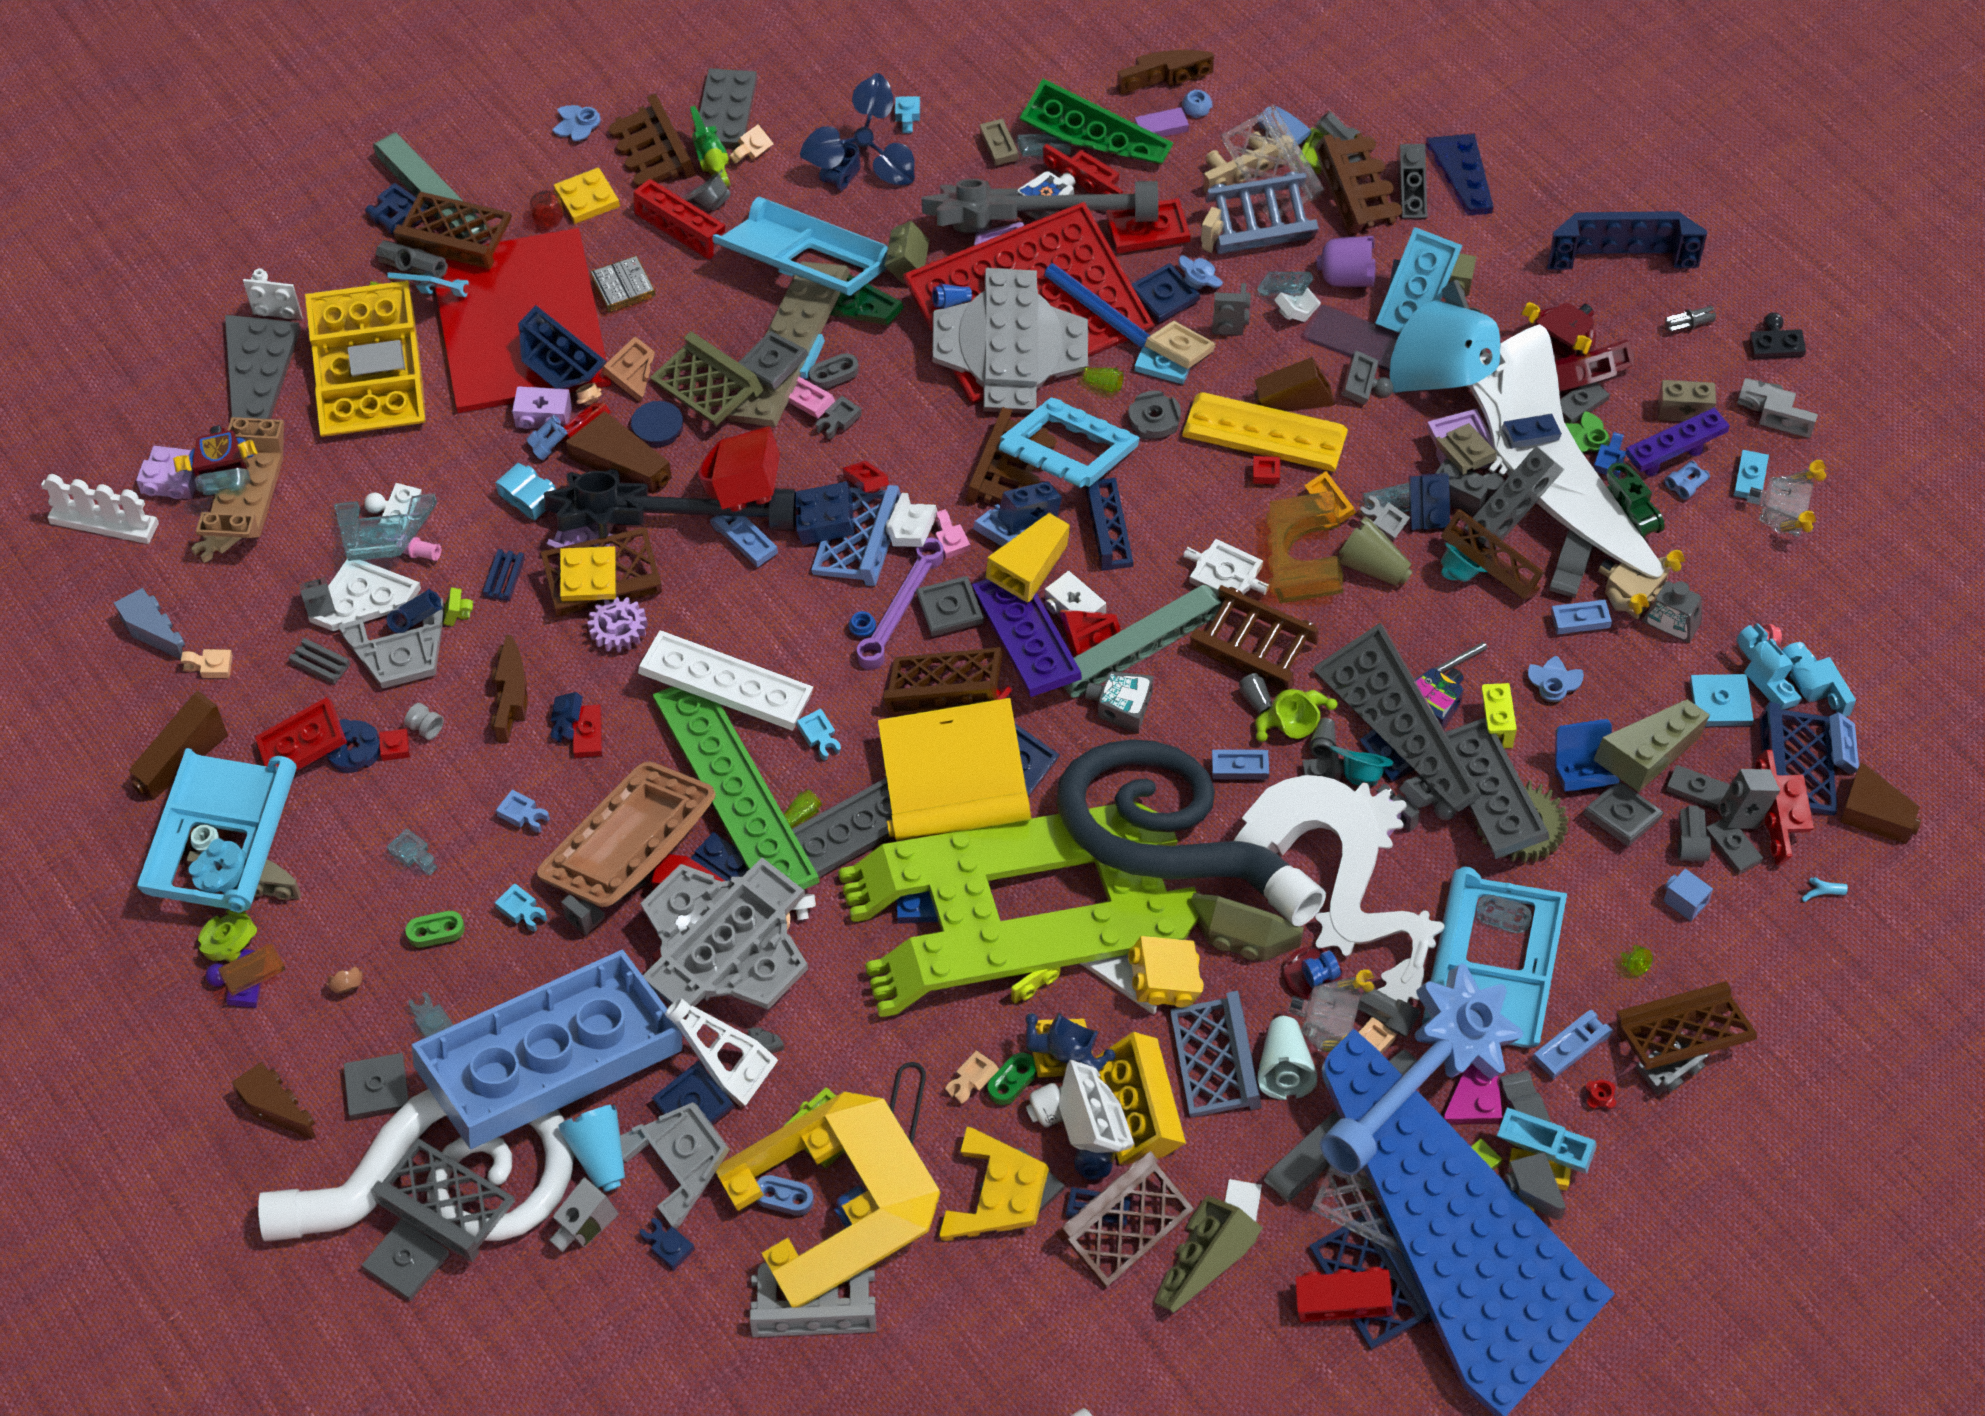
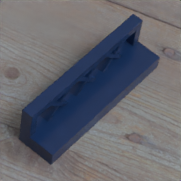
[1084,478,1134,571]

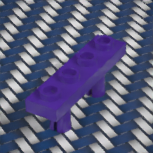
[1625,407,1730,476]

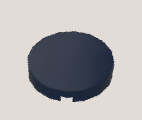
[631,401,684,447]

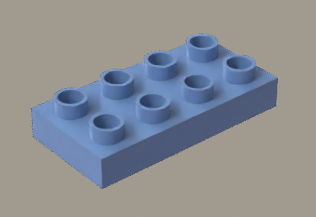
[412,949,682,1150]

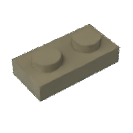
[980,119,1019,166]

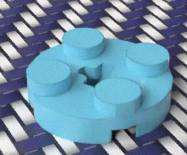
[189,839,247,893]

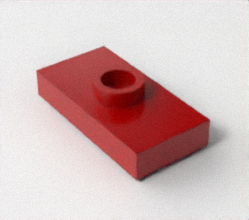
[573,705,602,758]

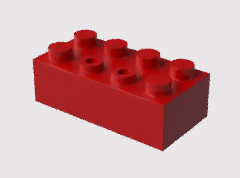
[698,426,780,512]

